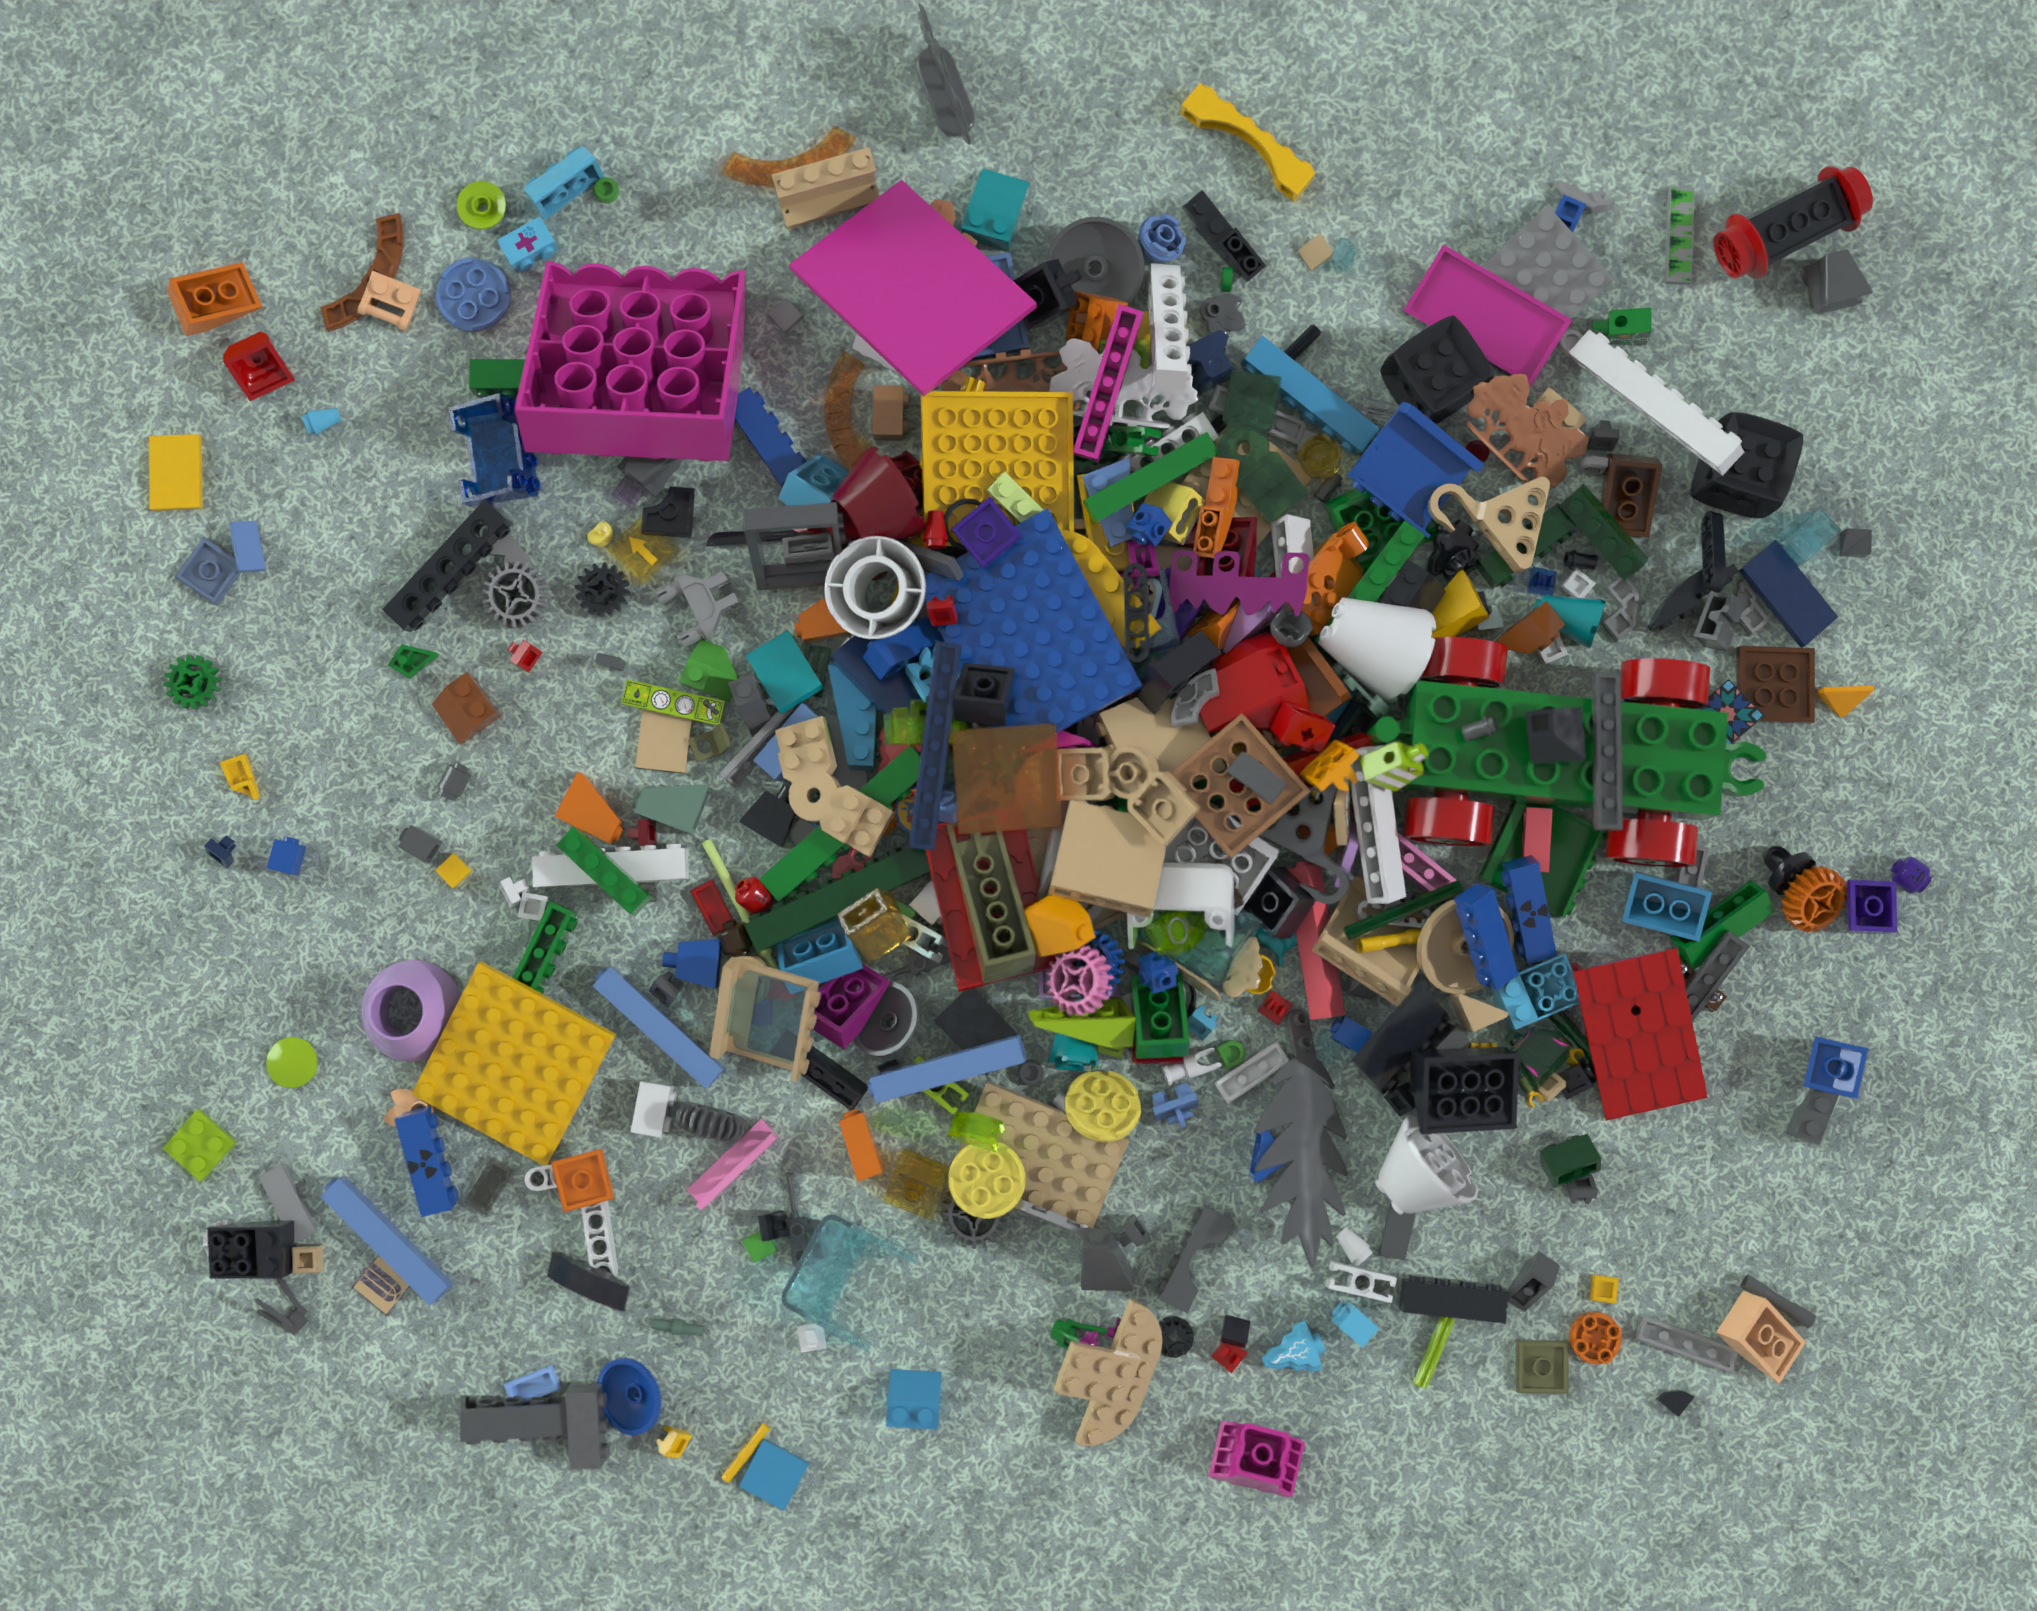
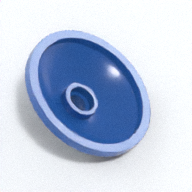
[597,1357,661,1436]

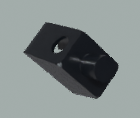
[739,784,797,848]

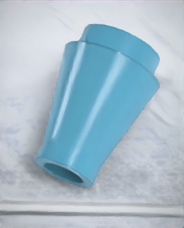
[301,407,342,435]

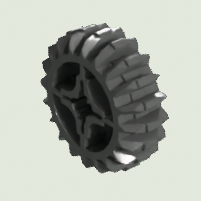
[676,1102,746,1143]
[940,1191,1009,1249]

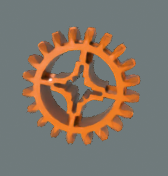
[1781,865,1848,933]

